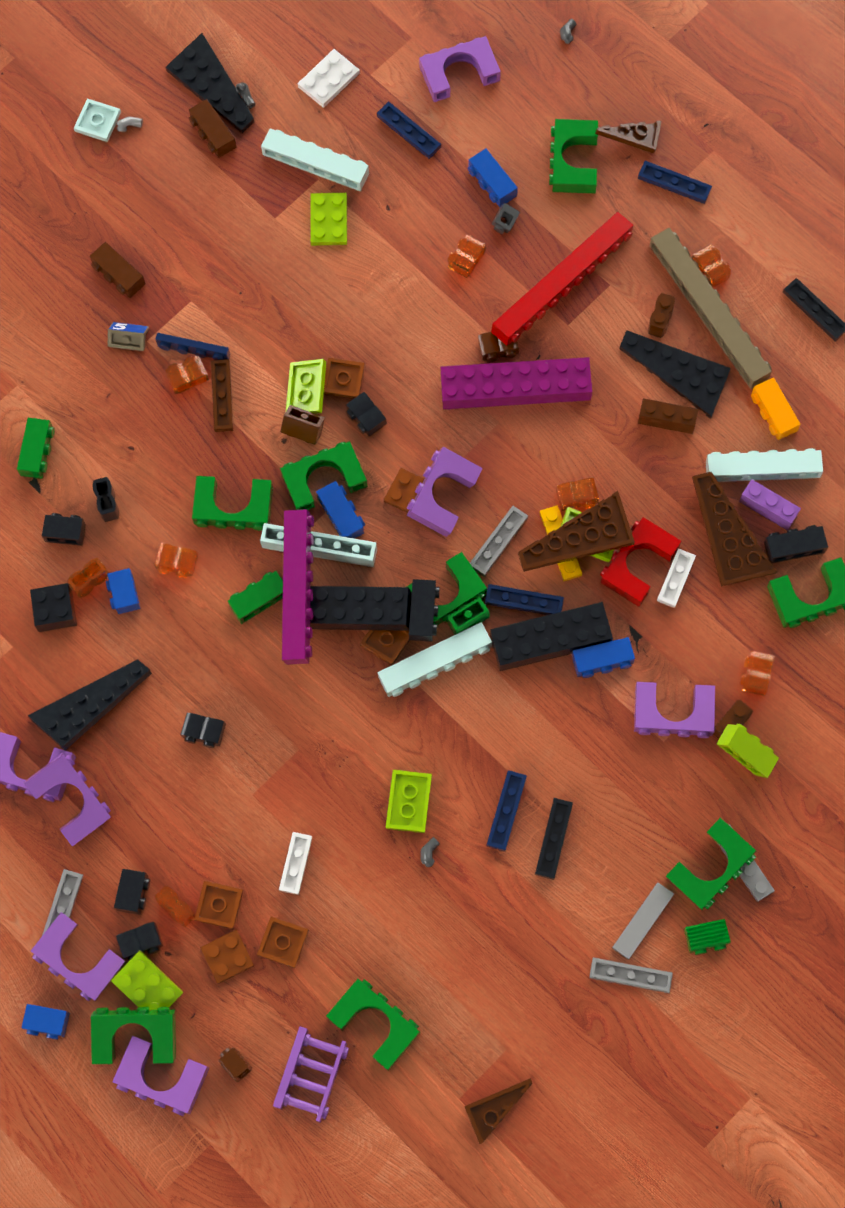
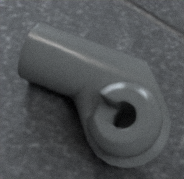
[560,19,577,44]
[236,82,256,109]
[420,837,440,867]

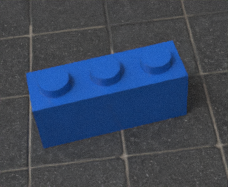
[468,148,518,207]
[316,481,365,539]
[572,637,635,678]

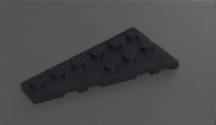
[165,33,254,133]
[619,330,731,419]
[28,659,152,751]

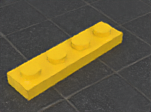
[540,505,582,581]

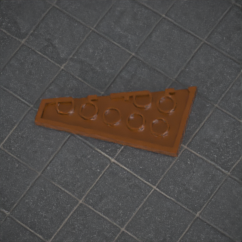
[692,472,777,587]
[518,491,635,572]

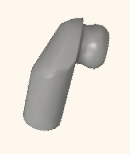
[116,117,143,132]

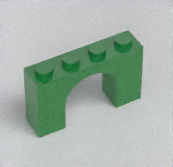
[549,119,598,194]
[280,441,368,510]
[192,476,273,531]
[406,552,487,628]
[767,557,845,628]
[666,818,757,910]
[326,979,420,1071]
[91,1007,176,1064]

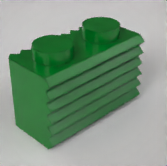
[448,597,490,635]
[684,919,731,955]

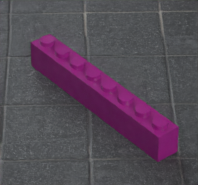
[282,509,314,665]

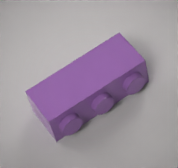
[739,479,801,531]

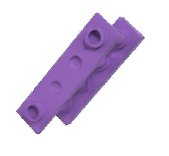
[273,1026,349,1123]

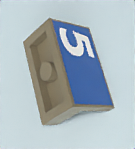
[107,322,149,351]

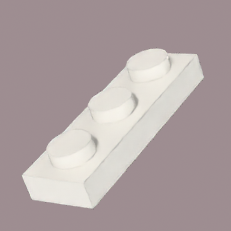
[657,548,696,608]
[279,832,313,895]

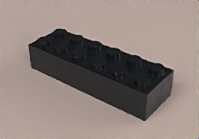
[310,586,412,631]
[490,602,613,671]

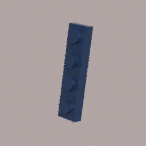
[377,101,441,159]
[638,161,712,204]
[155,333,230,360]
[485,584,564,615]
[486,770,527,852]

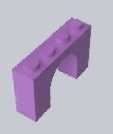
[419,36,501,102]
[407,447,483,537]
[634,682,715,738]
[0,732,76,802]
[24,753,111,846]
[31,912,125,1001]
[113,1036,209,1116]

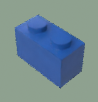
[106,568,141,614]
[21,1004,70,1040]

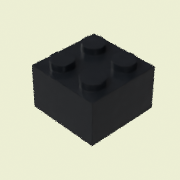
[30,583,77,632]

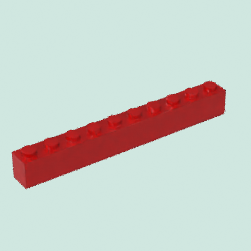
[491,212,634,346]

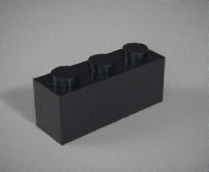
[764,525,828,564]
[409,579,440,642]

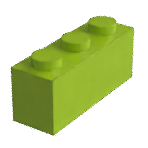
[717,724,779,778]

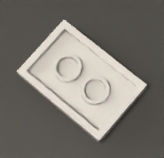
[297,49,360,108]

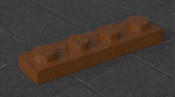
[211,359,234,432]

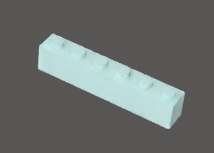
[261,128,369,192]
[706,448,823,482]
[260,523,377,567]
[378,622,492,697]

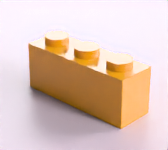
[751,377,801,440]

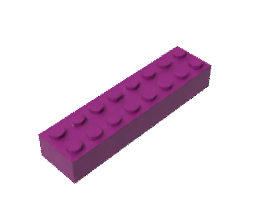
[440,357,592,410]

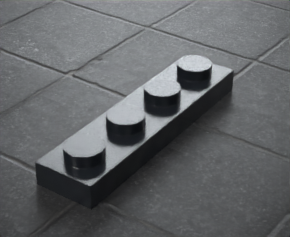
[783,278,845,341]
[535,798,573,880]

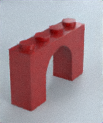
[600,517,682,607]

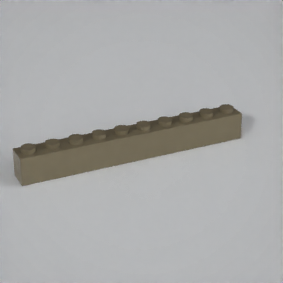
[650,227,772,389]

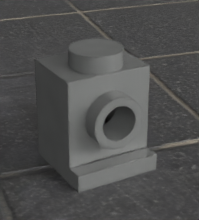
[492,203,520,234]

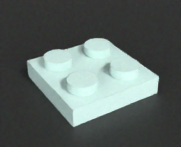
[74,98,121,142]

